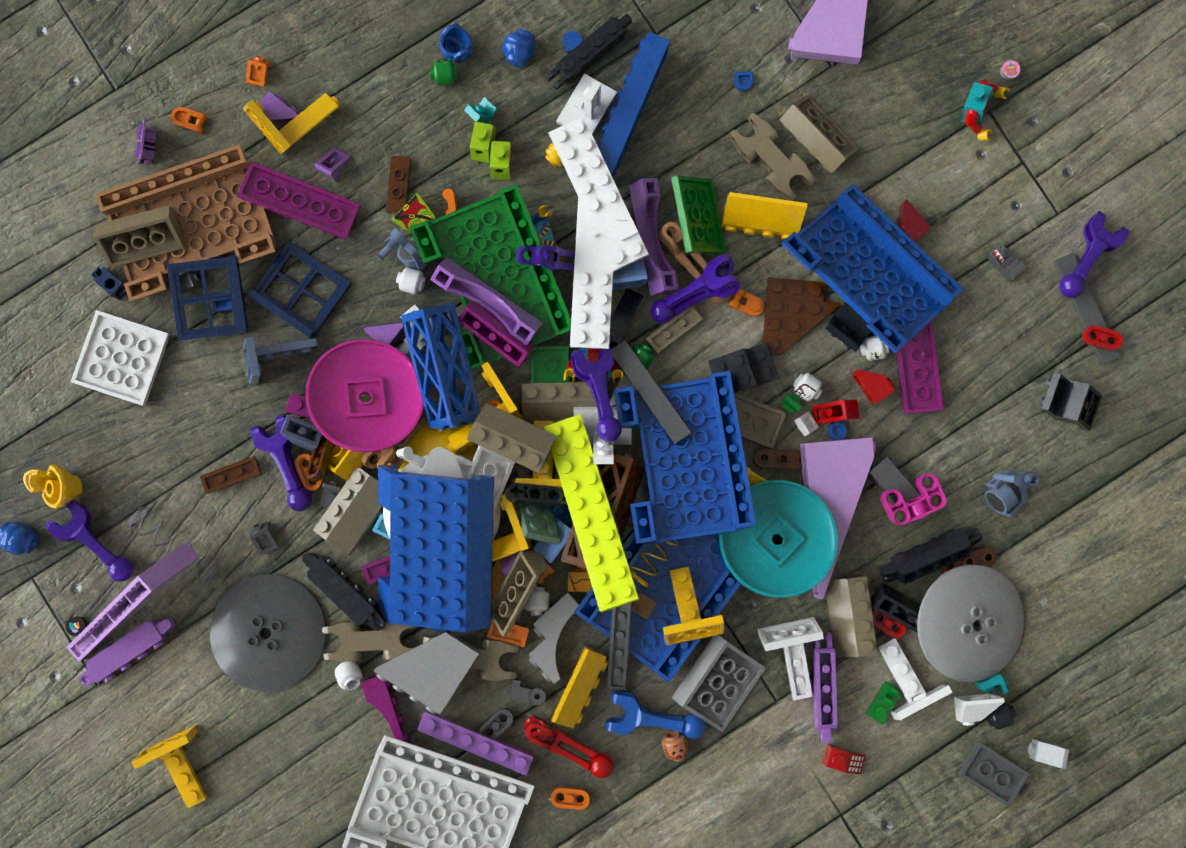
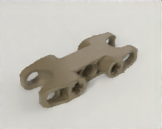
[729,113,815,201]
[322,619,417,662]
[423,636,520,681]

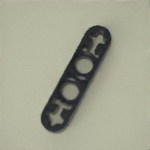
[505,483,568,508]

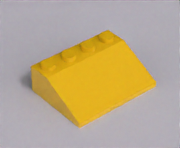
[721,192,808,240]

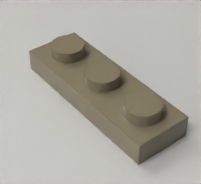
[646,306,703,354]

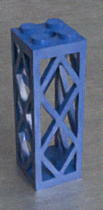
[401,302,481,431]

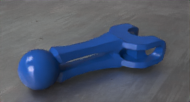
[605,690,706,739]

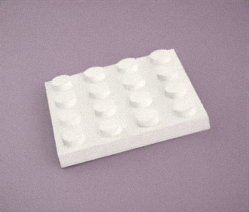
[71,310,170,406]

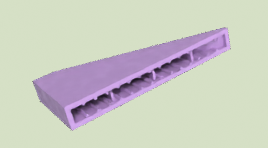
[788,0,867,64]
[800,437,876,599]
[66,542,199,662]

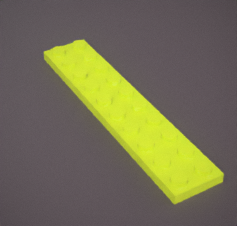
[544,414,640,613]

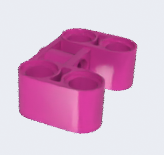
[880,474,946,525]

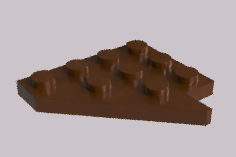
[762,277,840,355]

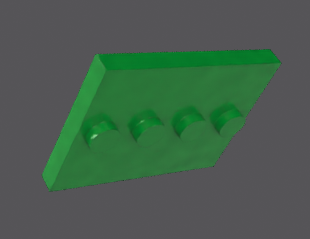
[671,175,726,255]

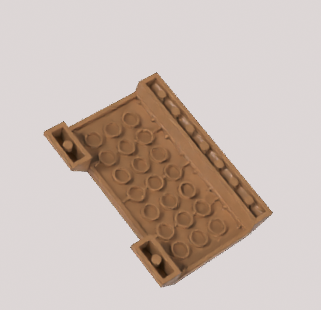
[95,144,276,302]

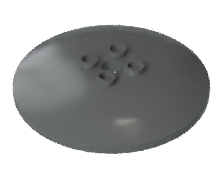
[210,574,326,691]

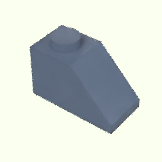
[280,415,322,451]

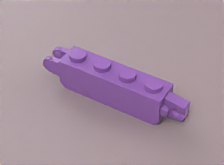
[78,618,177,687]
[812,632,837,743]

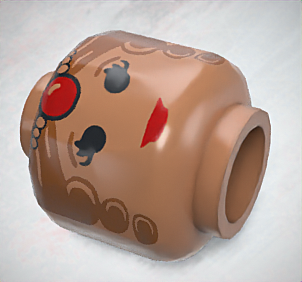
[662,731,689,762]

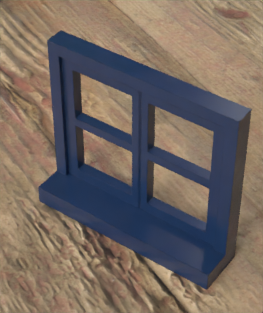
[246,240,351,339]
[167,256,249,341]

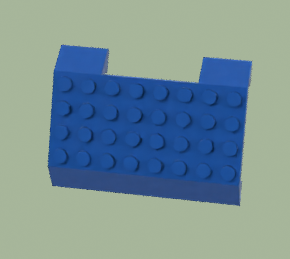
[781,184,964,354]
[613,371,756,544]
[378,465,494,632]

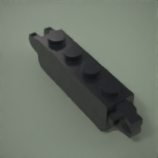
[545,13,632,90]
[880,527,982,584]
[301,552,387,631]

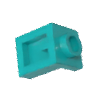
[464,97,498,124]
[974,673,1009,694]

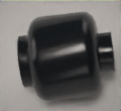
[987,701,1017,730]

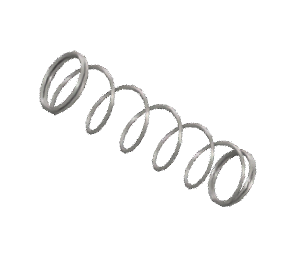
[128,507,220,583]

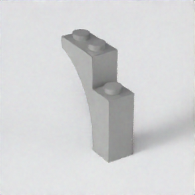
[528,592,579,684]

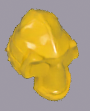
[23,464,83,509]

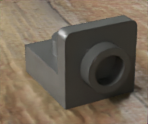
[179,270,203,294]
[319,480,342,508]
[250,521,278,555]

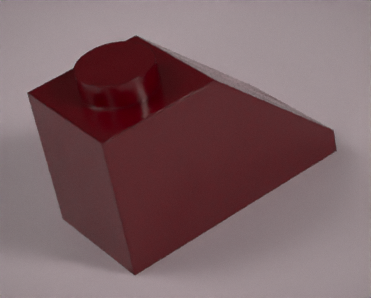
[898,199,931,242]

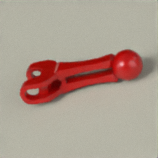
[524,716,614,779]

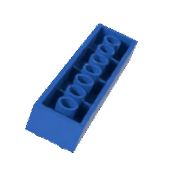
[596,32,670,179]

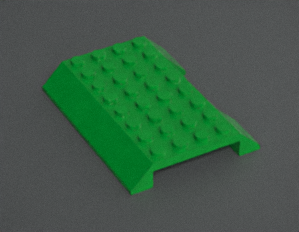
[409,184,571,370]

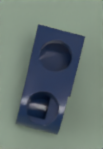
[90,265,127,300]

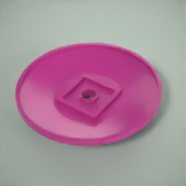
[306,339,424,453]

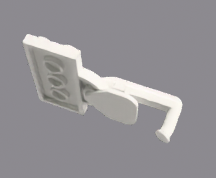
[396,445,515,514]

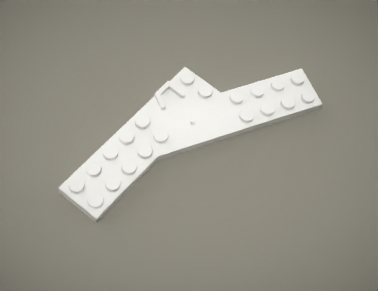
[548,116,649,349]

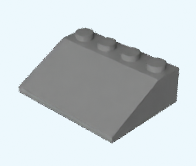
[672,635,766,733]

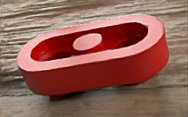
[1082,325,1123,351]
[872,609,906,638]

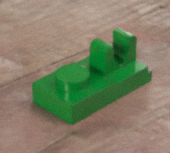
[865,681,902,725]

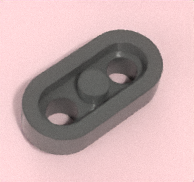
[479,708,513,739]

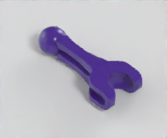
[1059,211,1130,298]
[517,246,575,271]
[650,255,740,324]
[571,347,622,442]
[250,413,312,512]
[45,500,134,582]

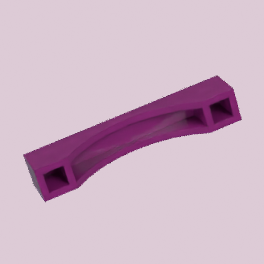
[360,676,411,743]

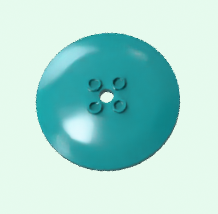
[719,480,838,598]

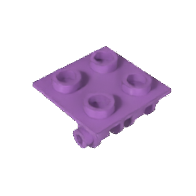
[134,118,157,164]

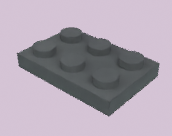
[958,741,1030,807]

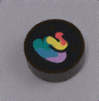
[66,616,88,636]

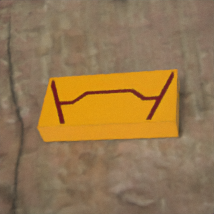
[568,572,592,592]

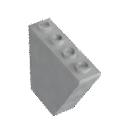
[374,631,480,714]

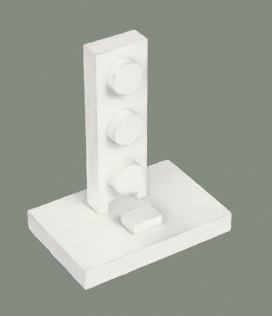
[556,73,617,135]
[574,407,632,464]
[757,617,824,701]
[877,638,952,720]

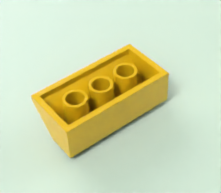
[551,645,608,728]

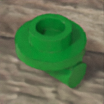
[782,394,802,413]

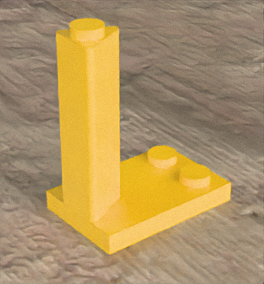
[243,93,340,154]
[448,362,523,454]
[492,492,532,562]

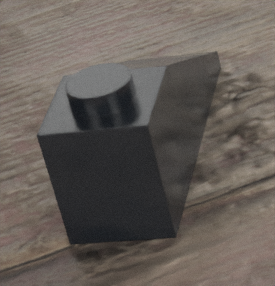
[610,288,644,346]
[871,582,920,633]

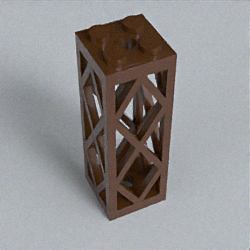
[560,451,644,574]

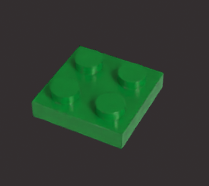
[530,346,569,383]

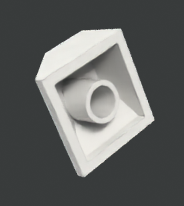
[954,693,1004,725]

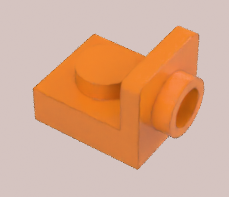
[246,56,272,87]

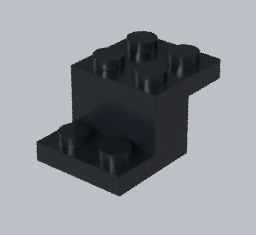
[825,301,871,352]
[708,342,780,393]
[1041,372,1102,431]

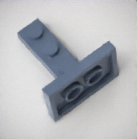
[243,337,317,386]

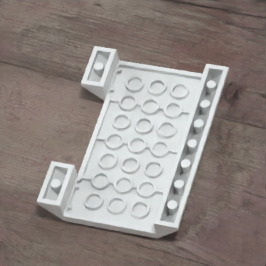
[342,735,535,848]

